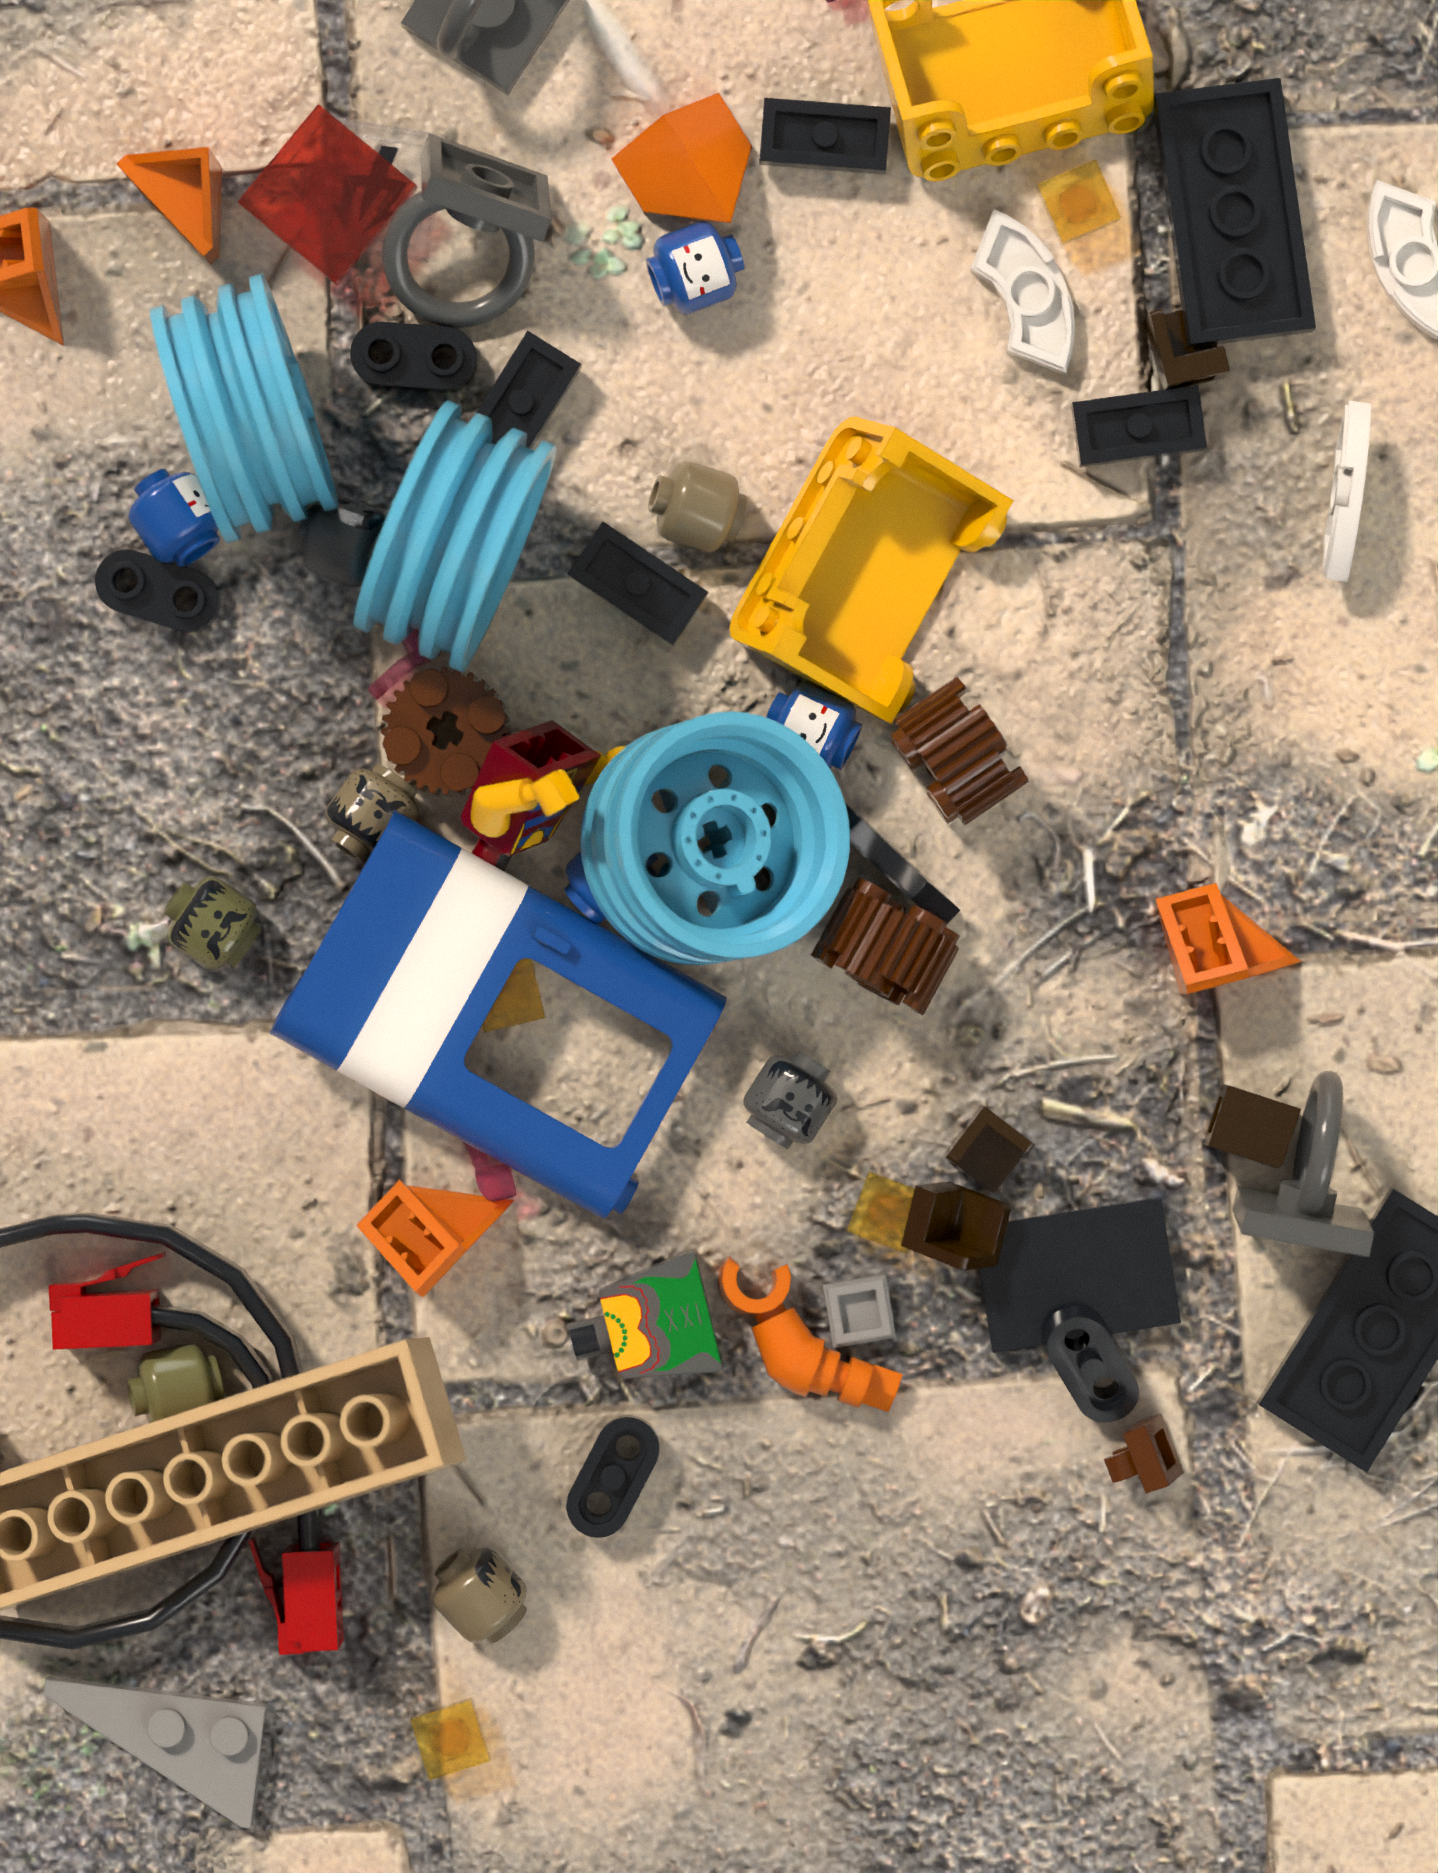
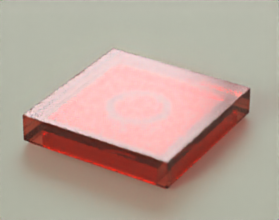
[237,104,418,286]

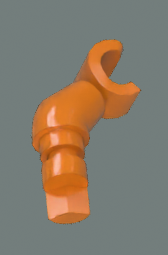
[717,1256,903,1412]

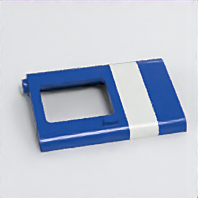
[269,810,727,1219]

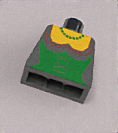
[568,1249,723,1379]

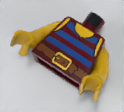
[460,720,626,871]

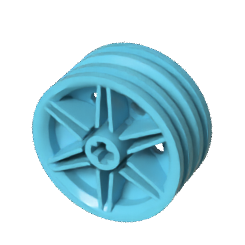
[150,273,339,544]
[353,400,557,672]
[580,712,850,966]

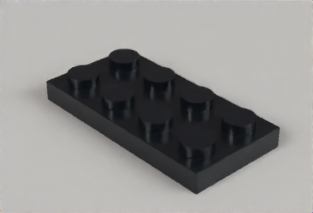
[1153,78,1316,348]
[1256,1188,1438,1473]

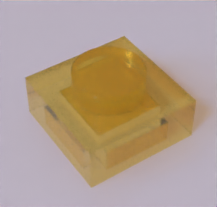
[1036,159,1121,246]
[482,958,546,1033]
[846,1171,915,1253]
[410,1697,491,1780]

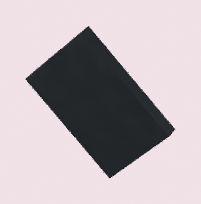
[979,1197,1181,1353]

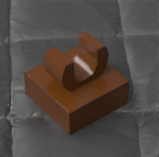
[1104,1413,1184,1494]

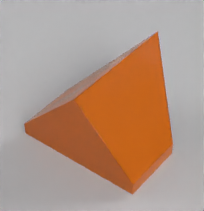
[611,93,752,223]
[116,147,222,265]
[0,207,64,346]
[1155,883,1302,994]
[356,1179,515,1298]

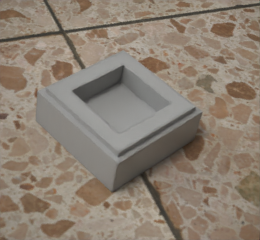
[823,1274,896,1348]

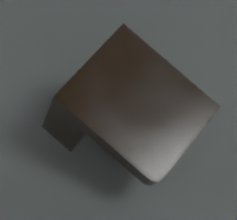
[1144,309,1230,390]
[1203,1084,1301,1168]
[943,1105,1035,1194]
[901,1181,1011,1271]

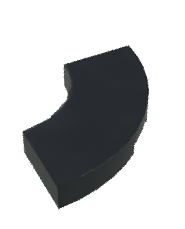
[845,802,960,925]

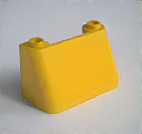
[729,416,1014,724]

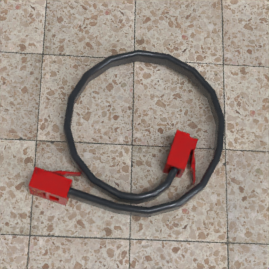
[0,1213,344,1655]

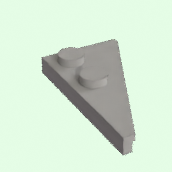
[43,1676,268,1829]

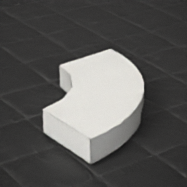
[1367,180,1438,340]
[970,209,1075,375]
[1323,401,1371,582]

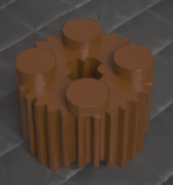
[381,667,512,797]
[890,676,1029,825]
[811,877,960,1016]

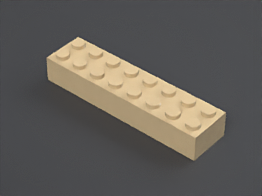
[0,1337,467,1611]

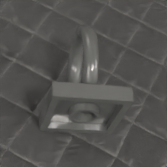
[401,0,570,95]
[382,133,552,328]
[1232,1071,1374,1257]

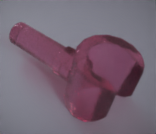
[367,628,442,700]
[462,1141,517,1201]

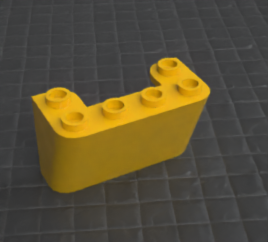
[866,0,1154,182]

